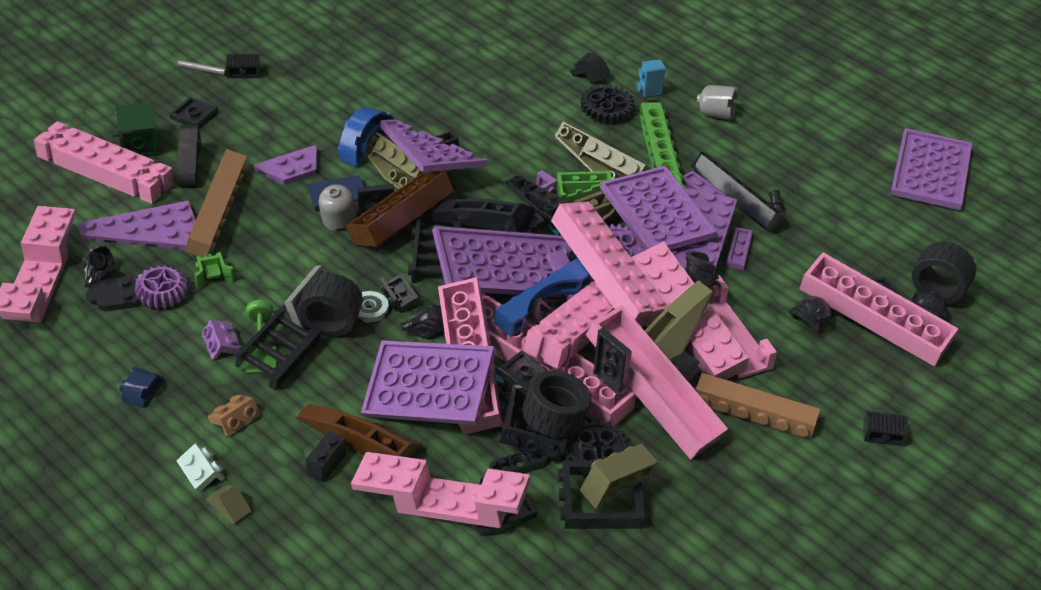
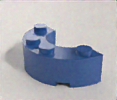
[338,107,395,167]

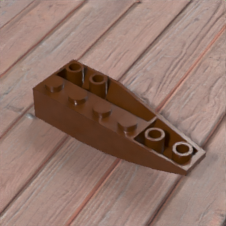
[296,404,423,458]

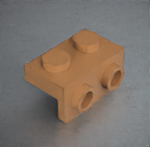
[208,395,260,436]

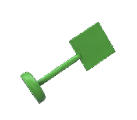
[246,300,276,374]

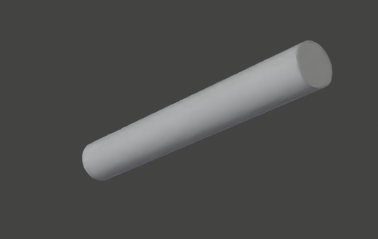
[177,60,226,75]

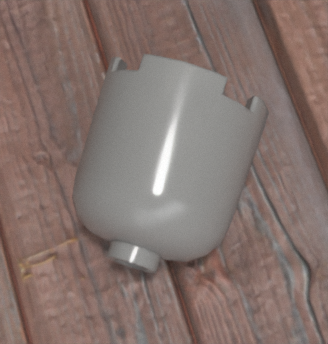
[697,85,738,120]
[318,185,357,231]

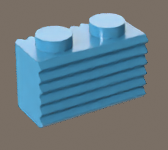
[637,59,666,97]

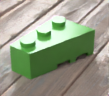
[556,171,612,203]

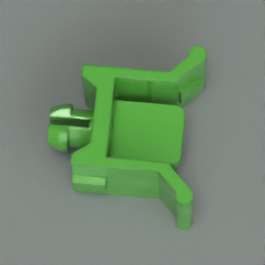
[195,252,234,290]

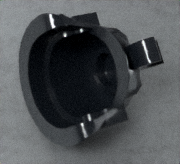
[685,251,722,289]
[910,290,948,320]
[788,296,834,335]

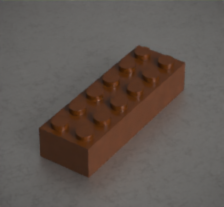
[346,172,454,247]

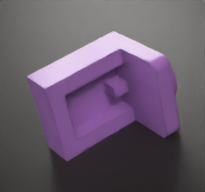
[536,170,557,194]

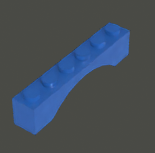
[494,258,592,337]

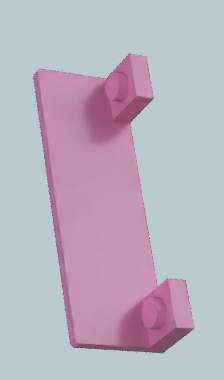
[709,275,777,378]

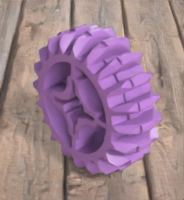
[135,265,188,310]

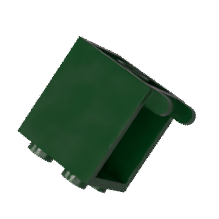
[109,102,158,157]

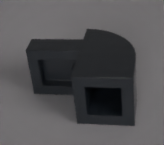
[570,53,611,83]

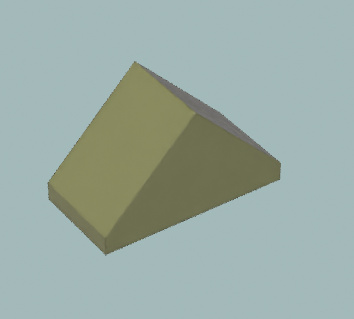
[206,485,252,525]

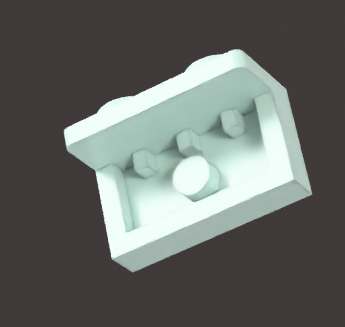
[177,443,225,492]

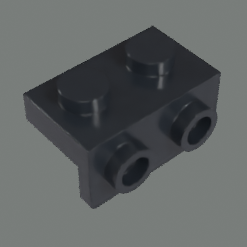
[379,273,420,313]

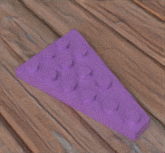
[380,119,487,173]
[78,201,196,250]

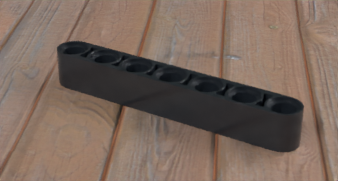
[691,151,786,232]

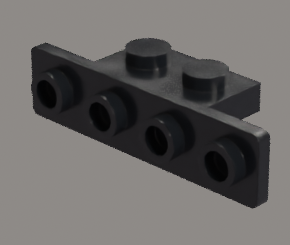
[354,184,394,216]

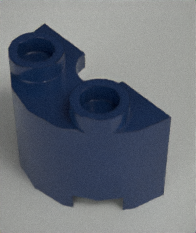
[119,367,165,408]

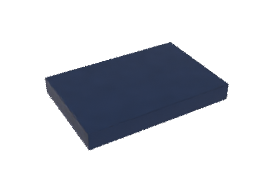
[307,175,364,211]

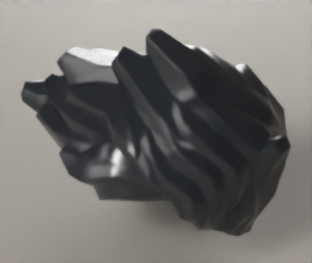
[83,245,116,289]
[400,304,445,338]

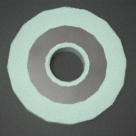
[357,291,389,323]

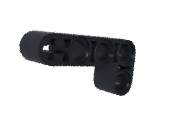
[177,125,201,186]

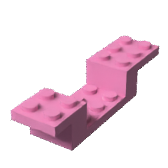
[0,206,76,322]
[351,452,531,528]

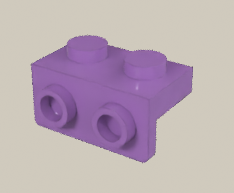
[202,319,241,360]

